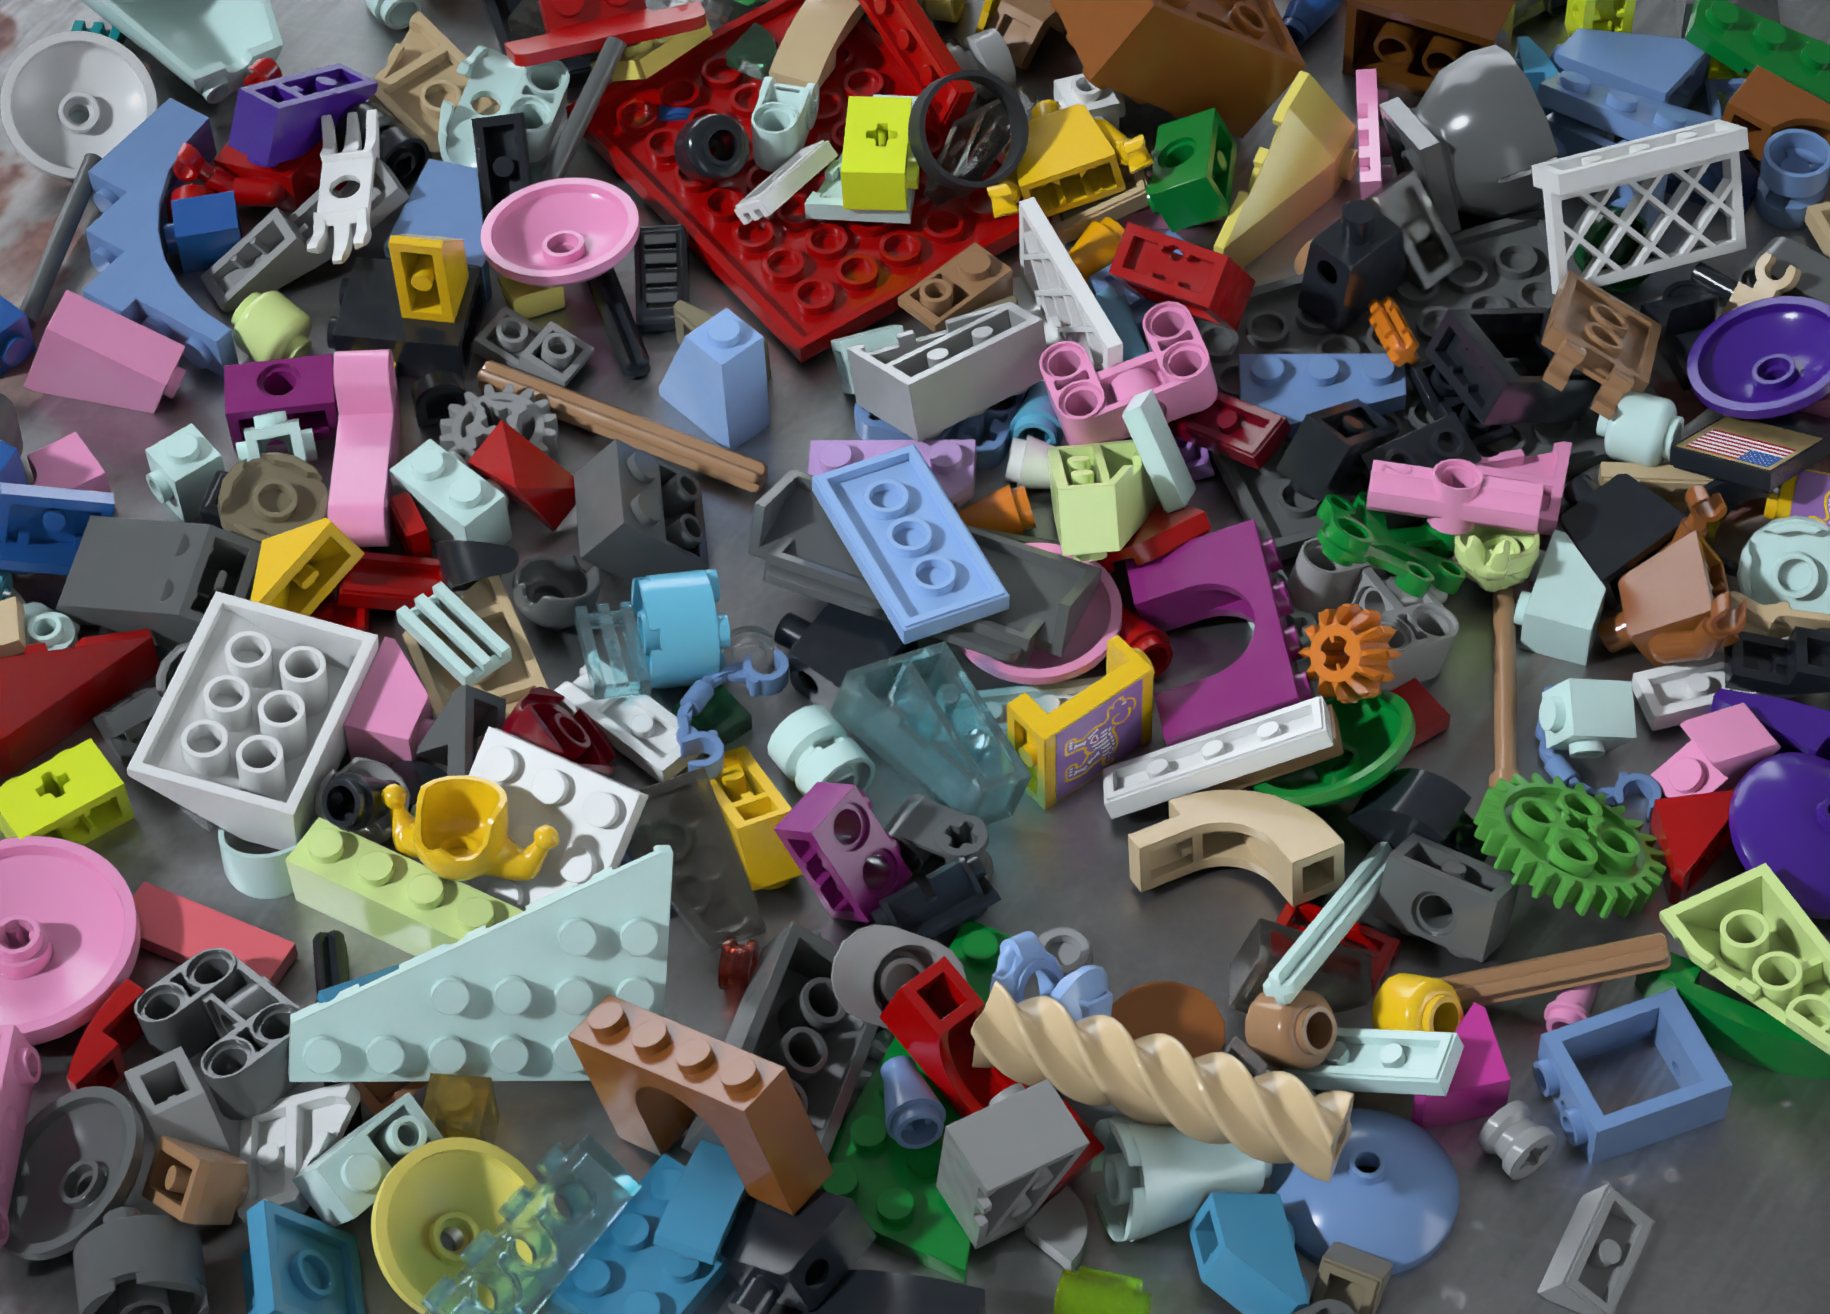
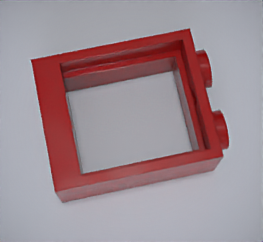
[1108,222,1256,332]

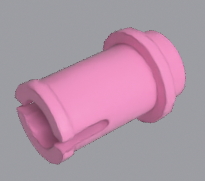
[1544,981,1604,1032]

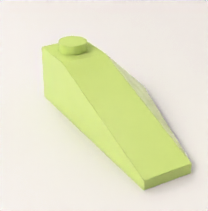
[1659,863,1830,1055]

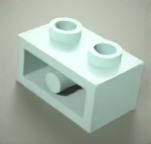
[389,439,513,545]

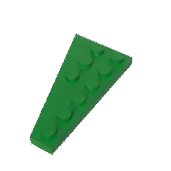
[818,921,1012,1283]

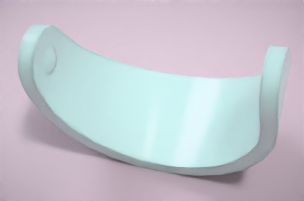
[218,817,318,899]

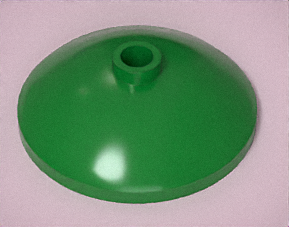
[1252,690,1416,809]

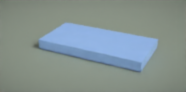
[812,444,1010,644]

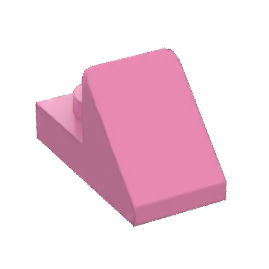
[1649,703,1781,798]

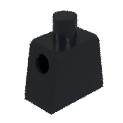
[1298,199,1407,335]
[1560,474,1686,610]
[774,603,919,734]
[721,1189,877,1314]

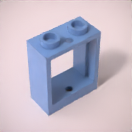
[1532,988,1732,1166]

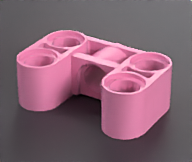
[1039,301,1218,445]

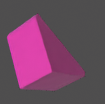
[1411,1002,1511,1129]

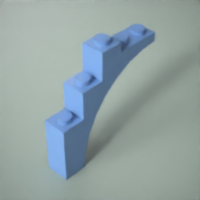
[82,98,239,377]

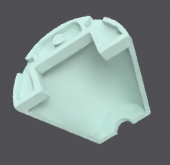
[80,0,283,104]

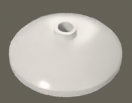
[0,31,157,181]

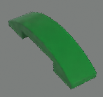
[1635,952,1830,1080]

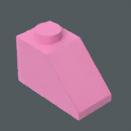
[343,637,435,769]

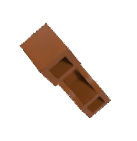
[1721,65,1830,161]

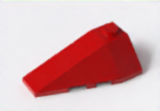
[0,629,160,778]

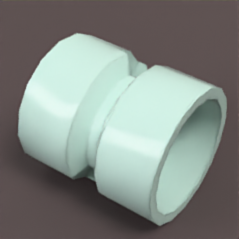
[768,704,875,797]

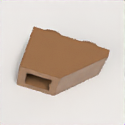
[898,242,1013,333]

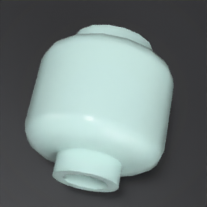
[1596,390,1684,467]

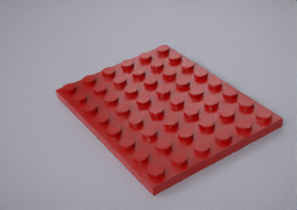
[566,0,1054,363]

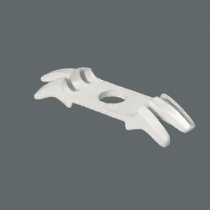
[307,109,380,264]

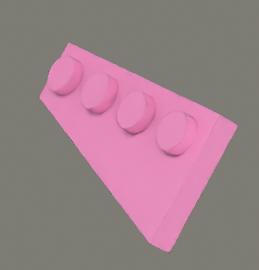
[1356,68,1395,223]

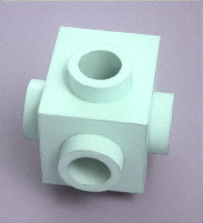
[236,411,318,463]

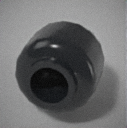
[674,113,750,184]

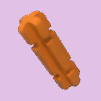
[1368,296,1420,367]

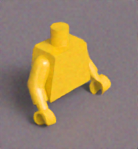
[987,99,1154,218]

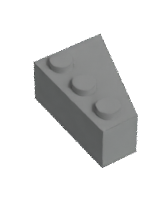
[936,1079,1090,1249]

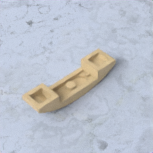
[769,0,867,88]

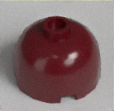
[502,687,616,777]

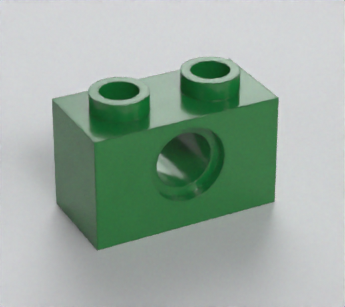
[1146,108,1238,232]

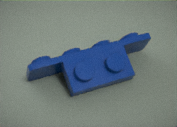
[0,482,115,577]

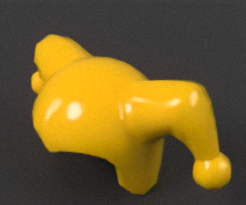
[381,775,560,881]

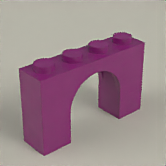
[1125,519,1316,747]

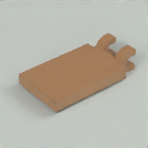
[1541,270,1662,420]

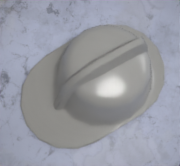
[831,924,967,1029]

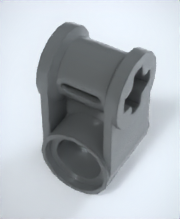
[884,793,994,882]

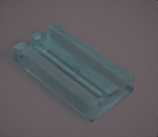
[575,601,652,700]

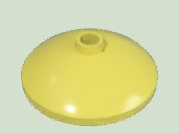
[371,1137,554,1314]

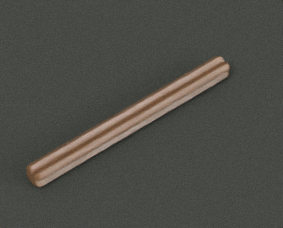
[477,360,769,493]

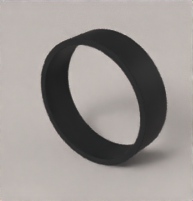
[908,70,1029,191]

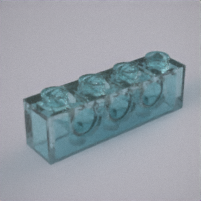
[420,1133,643,1314]

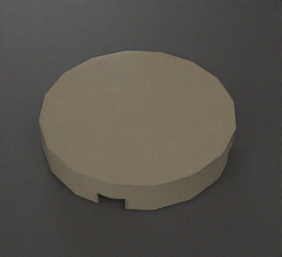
[218,452,329,543]

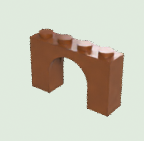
[568,994,834,1216]

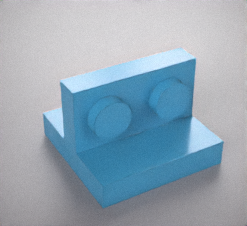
[241,1199,366,1314]

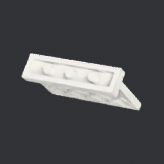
[1531,119,1749,295]
[1013,197,1123,372]

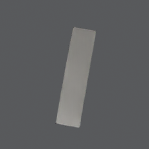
[200,157,410,313]

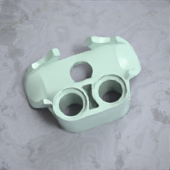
[438,45,570,168]

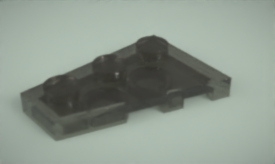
[626,767,766,953]

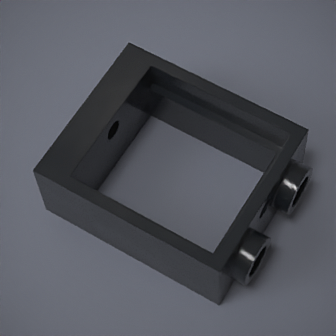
[1424,307,1602,425]

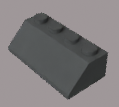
[681,922,878,1158]

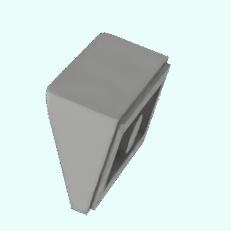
[1537,1184,1655,1314]

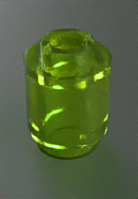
[1054,1265,1152,1314]

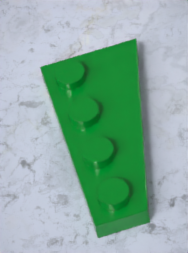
[1684,0,1830,104]

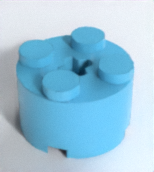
[631,569,731,689]

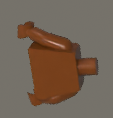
[1598,485,1747,667]

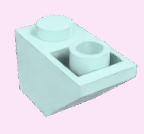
[1513,529,1606,666]
[291,1092,443,1227]

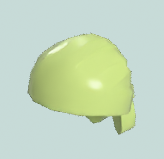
[1455,525,1540,592]

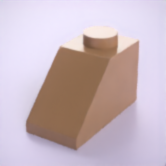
[141,1135,249,1225]

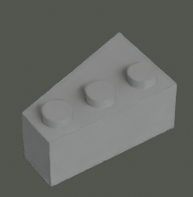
[846,302,1047,442]

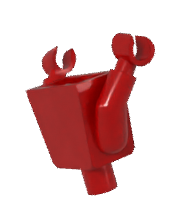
[173,57,348,212]

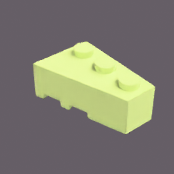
[1047,440,1159,562]

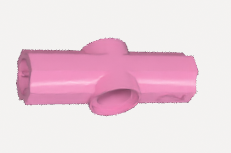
[1366,459,1544,535]

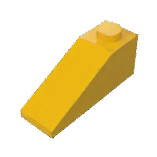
[696,746,803,891]

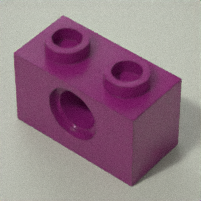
[224,354,339,450]

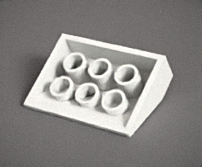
[127,591,379,850]

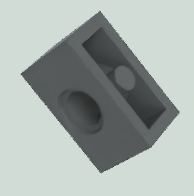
[1373,833,1519,963]

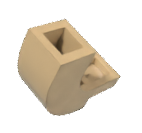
[1128,789,1345,907]

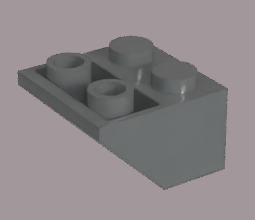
[574,438,709,579]

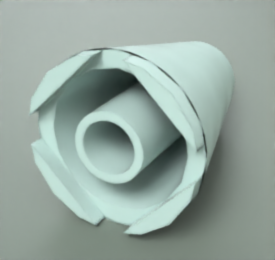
[1091,1116,1272,1242]

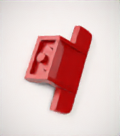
[504,0,707,67]

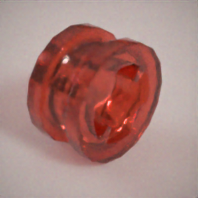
[718,936,759,993]

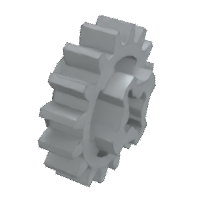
[439,383,559,480]

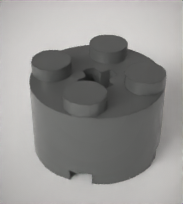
[73,1207,210,1314]

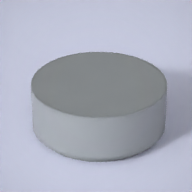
[1038,927,1093,977]

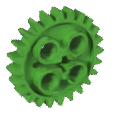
[1473,773,1666,919]

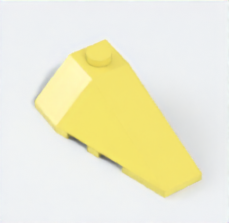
[1214,71,1359,269]

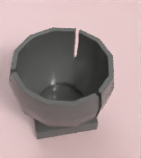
[1379,45,1559,237]

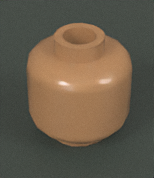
[1245,990,1337,1070]

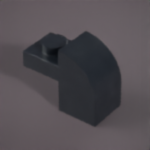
[1348,768,1488,862]

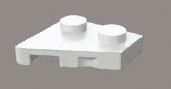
[238,1082,360,1225]

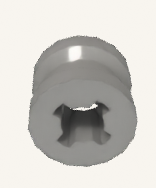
[1477,1100,1558,1180]

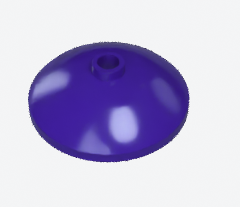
[1687,296,1830,420]
[1729,752,1830,919]

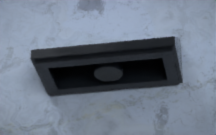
[471,112,533,221]

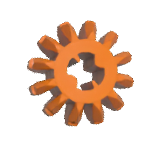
[1298,604,1402,703]

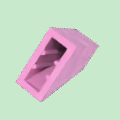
[24,289,187,414]

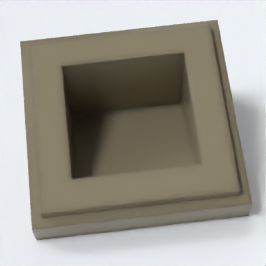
[1309,1242,1393,1314]

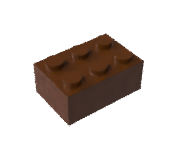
[1342,0,1516,97]

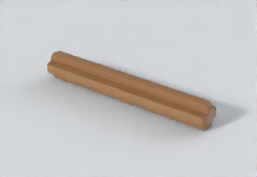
[1440,933,1671,1010]

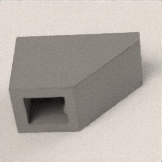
[124,1046,231,1153]

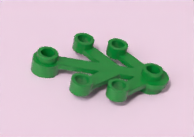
[1317,492,1467,598]

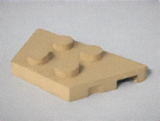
[369,11,501,161]
[402,575,549,720]

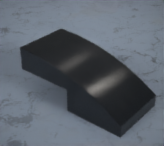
[1724,626,1830,694]

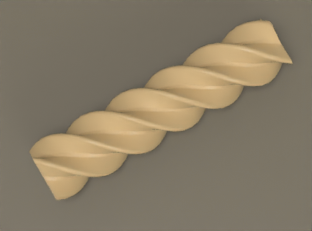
[971,981,1354,1183]

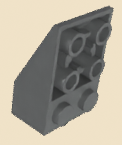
[56,515,262,651]

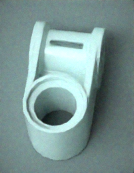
[751,76,820,172]

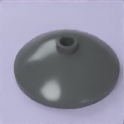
[3,1086,144,1261]

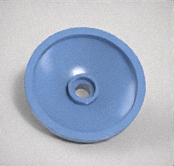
[1270,1108,1459,1275]

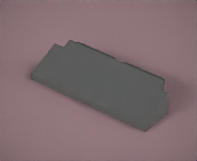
[748,469,1102,667]

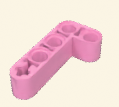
[327,349,401,548]

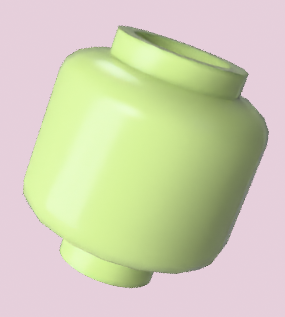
[231,291,312,362]

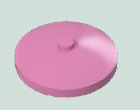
[0,836,141,1046]

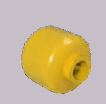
[1371,973,1464,1033]

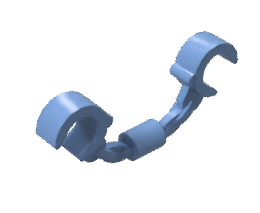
[676,649,789,782]
[1535,685,1661,822]

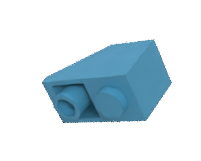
[1187,1192,1310,1314]

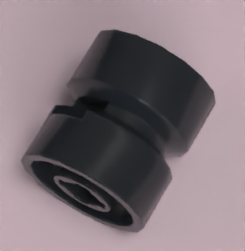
[335,101,430,191]

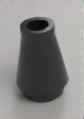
[322,773,400,832]

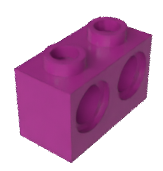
[774,782,912,923]

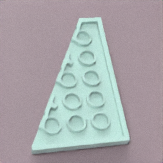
[288,845,673,1082]

